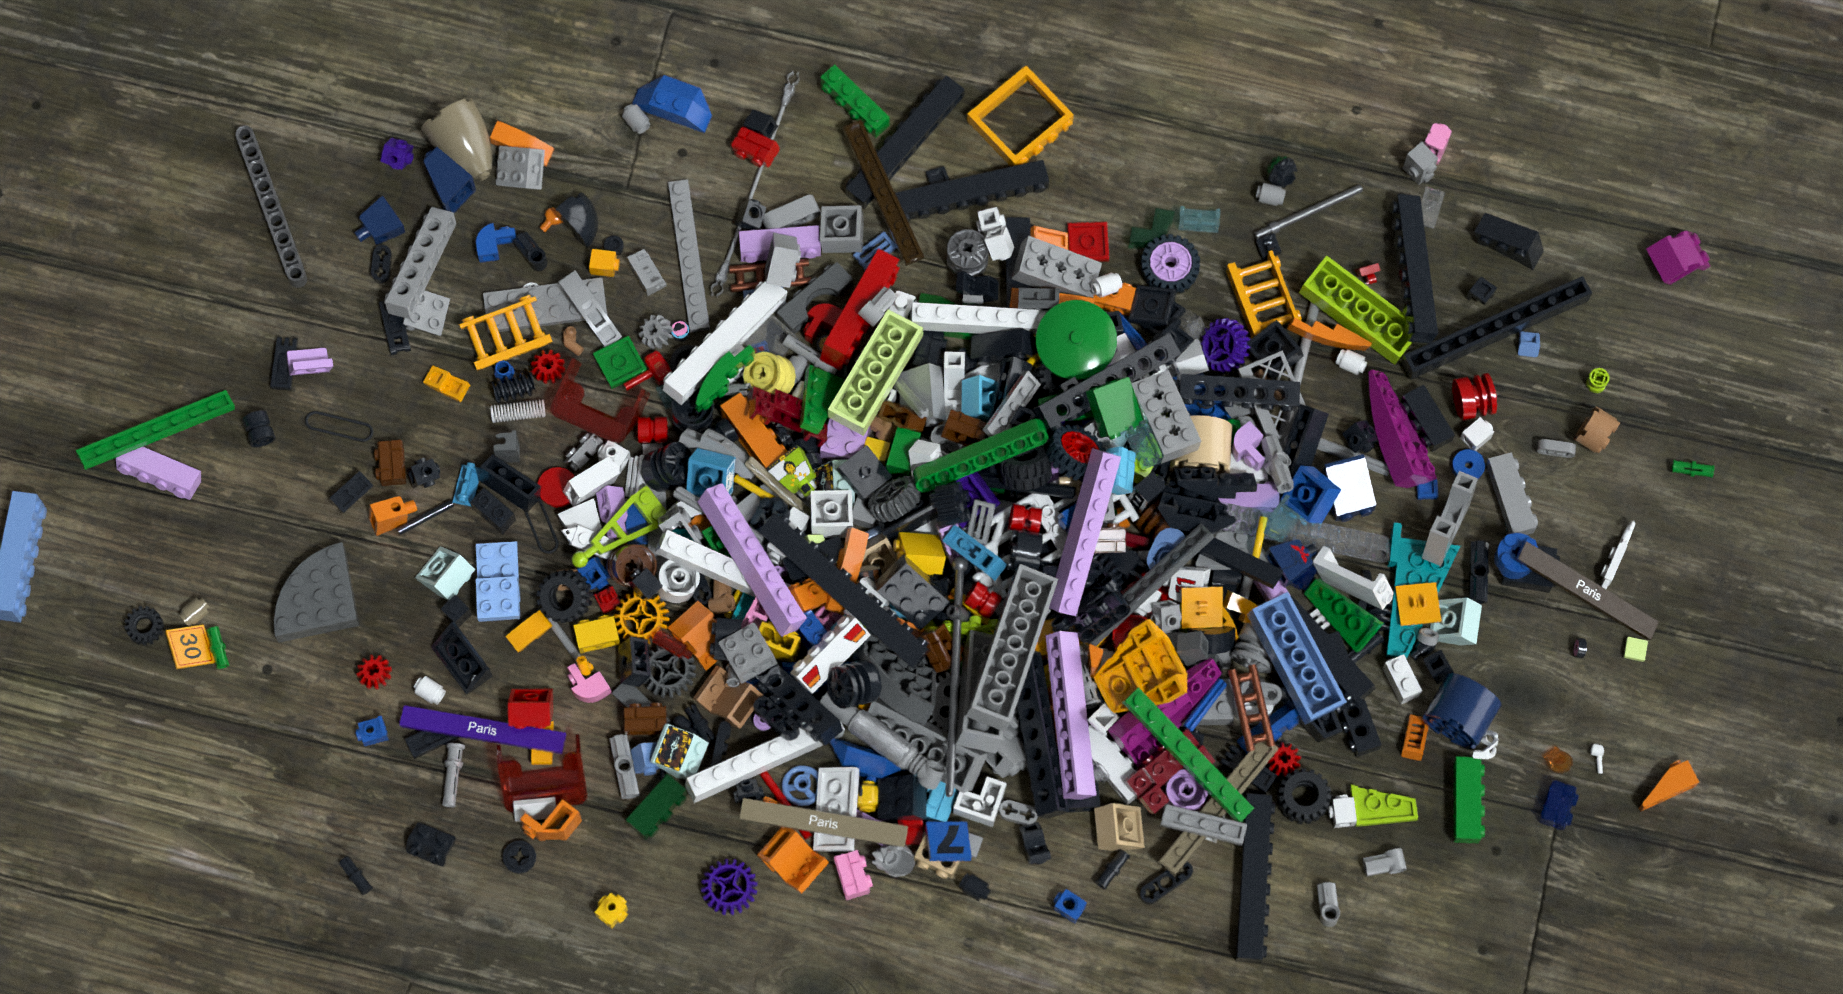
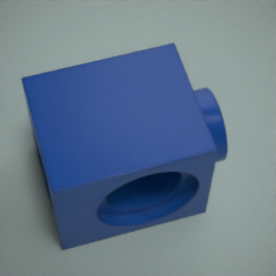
[1053,889,1087,924]

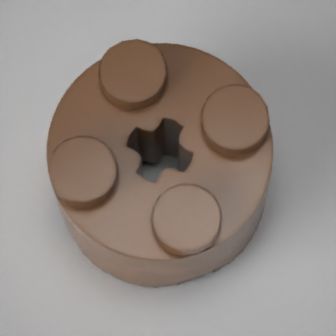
[1574,406,1620,453]

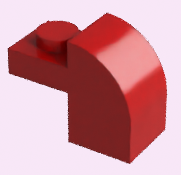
[803,304,843,344]

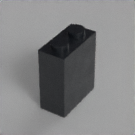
[1501,545,1560,593]

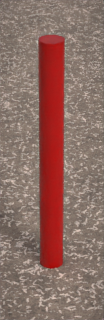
[759,771,812,840]

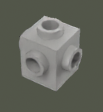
[1150,600,1182,633]

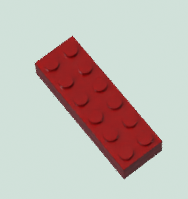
[820,248,900,371]

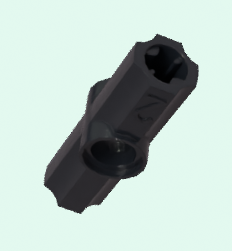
[1468,540,1489,604]

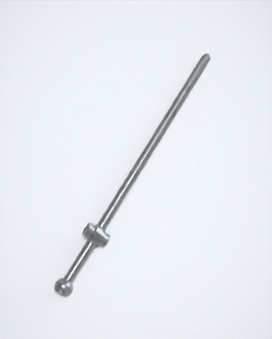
[945,557,969,797]

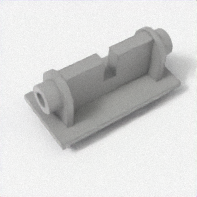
[563,432,603,471]

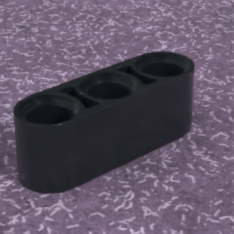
[1073,591,1131,643]

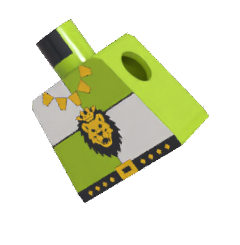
[766,445,816,497]

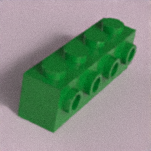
[821,65,890,139]
[1453,757,1485,843]

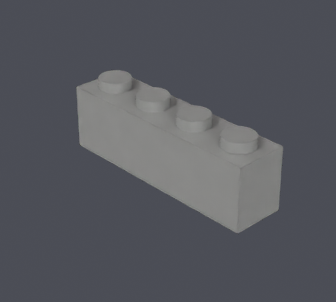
[1486,452,1538,535]

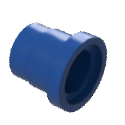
[494,361,515,382]

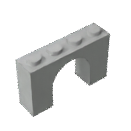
[1422,471,1478,566]

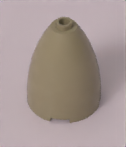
[421,98,492,181]

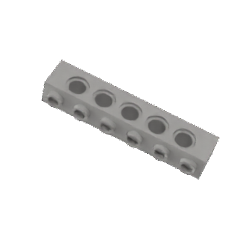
[384,207,456,319]

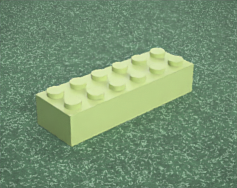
[828,309,923,436]

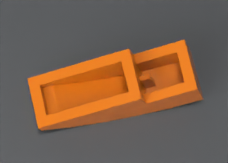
[490,121,554,167]

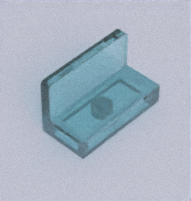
[1264,494,1300,543]

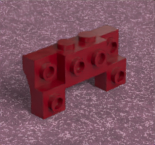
[747,386,828,447]
[1123,729,1215,814]

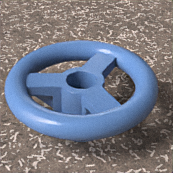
[782,766,819,806]

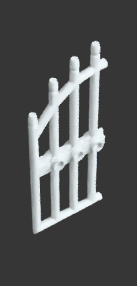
[972,474,1139,599]

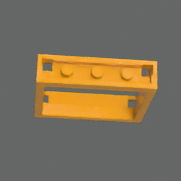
[967,66,1074,167]

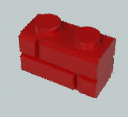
[731,127,780,167]

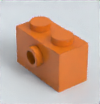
[1093,283,1136,316]
[788,578,827,613]

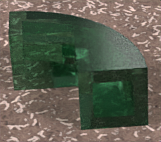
[1129,208,1175,249]

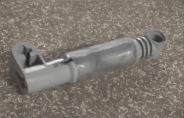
[820,692,946,790]

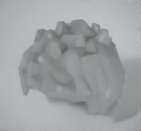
[872,845,915,877]

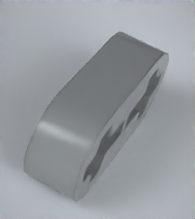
[1537,439,1576,458]
[999,800,1038,826]

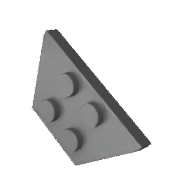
[1195,531,1269,570]

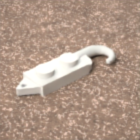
[1600,521,1635,589]
[561,525,632,568]

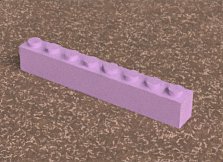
[1049,448,1121,616]
[698,483,806,637]
[1046,631,1096,800]

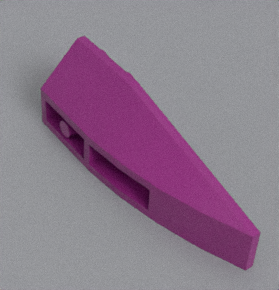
[1369,370,1437,488]
[1108,658,1222,767]

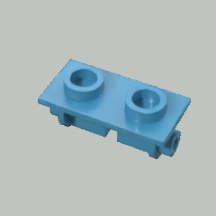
[452,463,480,507]

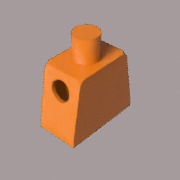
[369,496,417,536]

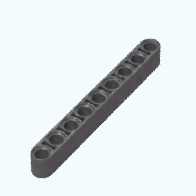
[236,126,307,288]

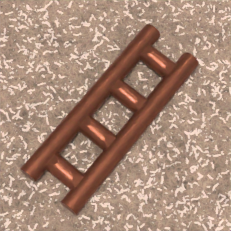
[729,258,811,292]
[1228,664,1275,752]

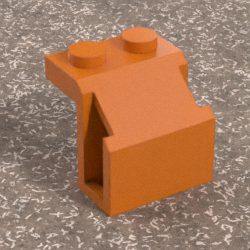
[668,601,718,671]
[520,799,582,841]
[757,827,829,894]

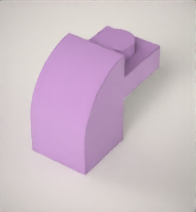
[1232,421,1265,472]

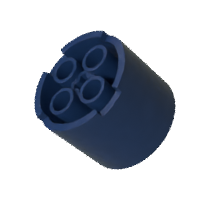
[1422,673,1501,749]

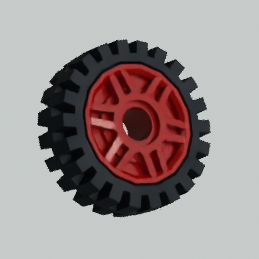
[1046,425,1106,482]

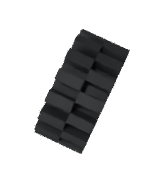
[125,606,164,646]

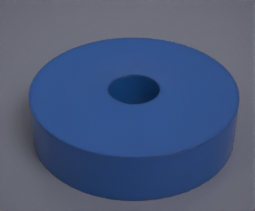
[1452,449,1485,479]

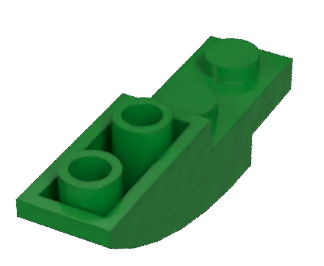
[696,345,755,412]

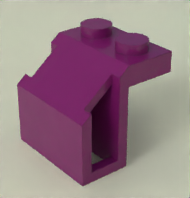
[1646,230,1711,285]

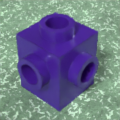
[380,138,414,170]

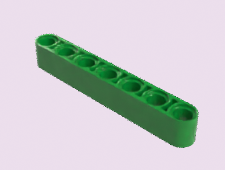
[913,419,1048,492]

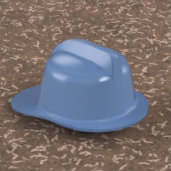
[1147,528,1185,570]

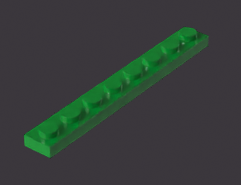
[76,390,235,470]
[1123,687,1254,822]

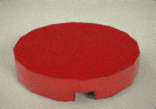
[538,467,575,508]

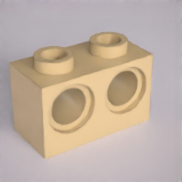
[914,835,960,879]

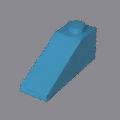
[942,524,1007,581]

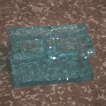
[1178,206,1220,233]
[1125,420,1162,470]

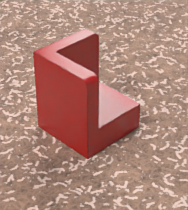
[898,820,923,845]

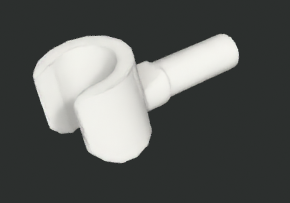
[1591,744,1604,774]

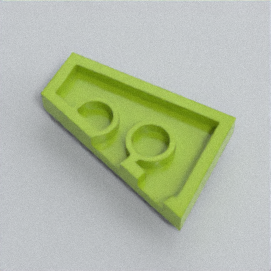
[1350,785,1418,827]

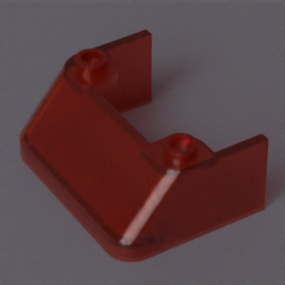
[551,358,651,443]
[497,734,588,813]

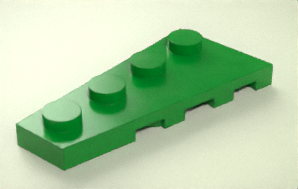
[800,365,845,435]
[1304,579,1384,652]

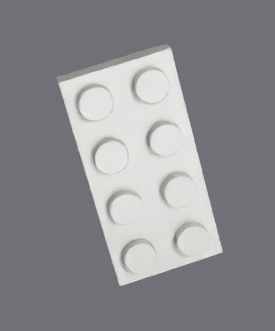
[813,767,859,852]

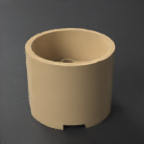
[1169,416,1232,474]

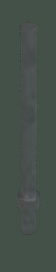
[1254,184,1363,239]

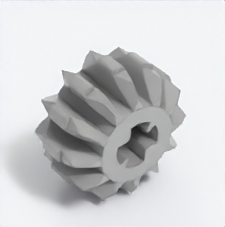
[639,315,674,349]

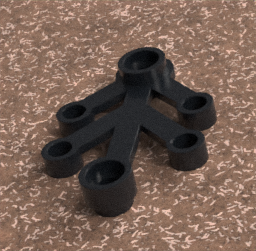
[1051,575,1118,633]

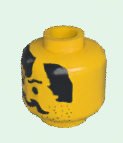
[857,781,878,812]

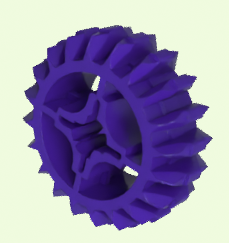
[1200,318,1251,373]
[701,859,758,916]

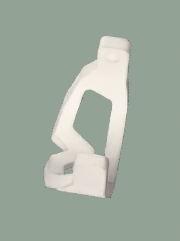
[1473,730,1498,759]

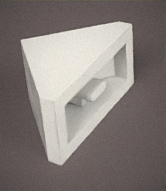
[1174,339,1209,376]

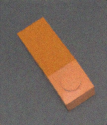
[1639,760,1699,812]

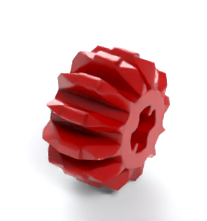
[531,349,565,384]
[357,655,392,690]
[1267,742,1301,778]

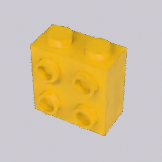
[893,532,946,575]
[759,621,801,662]

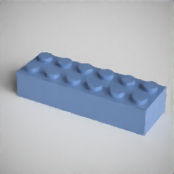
[0,491,47,623]
[1247,592,1346,724]

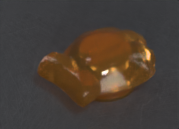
[1543,745,1573,773]

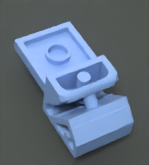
[476,541,521,622]

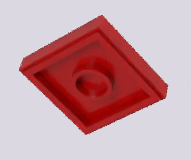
[1067,222,1109,262]

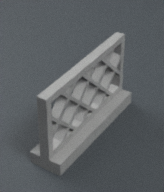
[1237,350,1306,440]

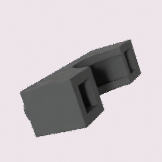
[777,262,853,336]

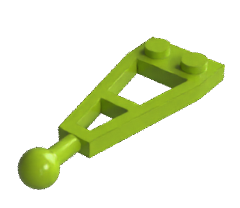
[572,485,667,568]

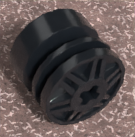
[671,388,714,435]
[641,442,692,492]
[827,660,882,709]

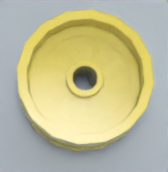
[743,352,796,394]

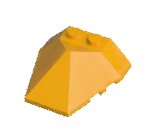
[1093,619,1187,713]

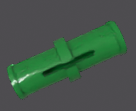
[1672,460,1714,478]
[206,626,230,669]

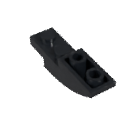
[1174,467,1257,499]

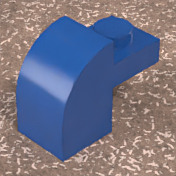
[476,223,516,263]

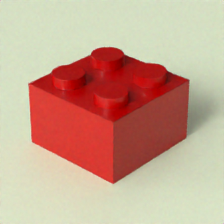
[508,689,554,729]

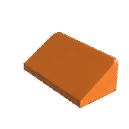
[1087,644,1103,679]

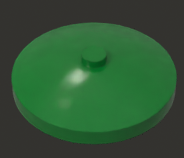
[1036,300,1117,381]

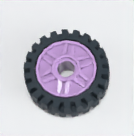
[1141,234,1200,293]

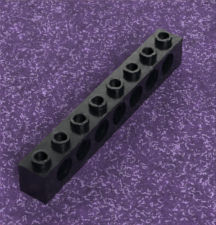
[1032,333,1181,431]
[1017,651,1069,819]

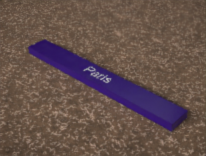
[399,706,566,754]

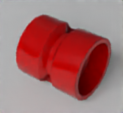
[638,417,668,443]
[1008,504,1042,533]
[963,581,1002,619]

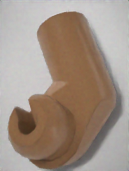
[563,326,584,356]

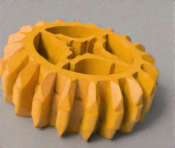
[614,591,670,645]

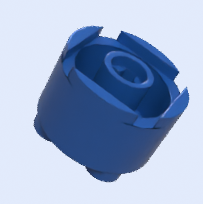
[1494,533,1538,579]

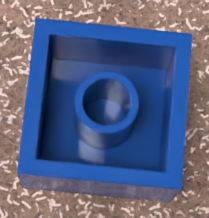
[1281,466,1342,523]

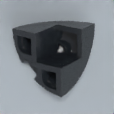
[555,193,598,249]

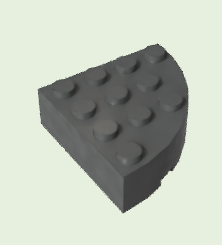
[274,542,360,643]
[852,633,936,725]

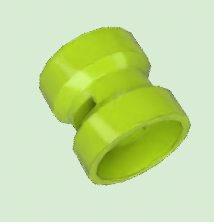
[1586,368,1609,393]

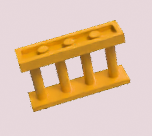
[1226,250,1302,338]
[460,295,553,371]

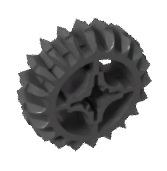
[868,476,922,522]
[644,643,696,698]

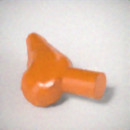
[539,207,563,232]

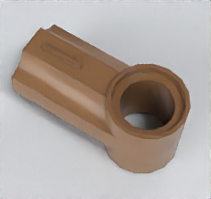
[870,412,897,443]
[708,579,736,616]

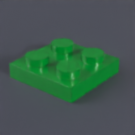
[593,336,647,390]

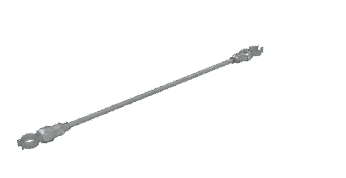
[711,70,799,298]

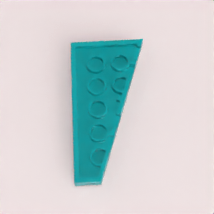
[1386,538,1460,659]

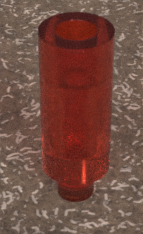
[652,629,693,660]

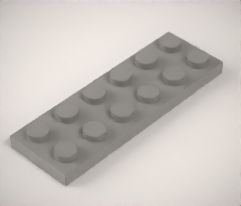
[483,277,607,333]

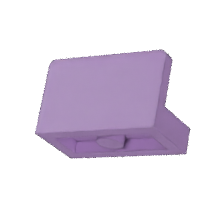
[286,348,333,375]

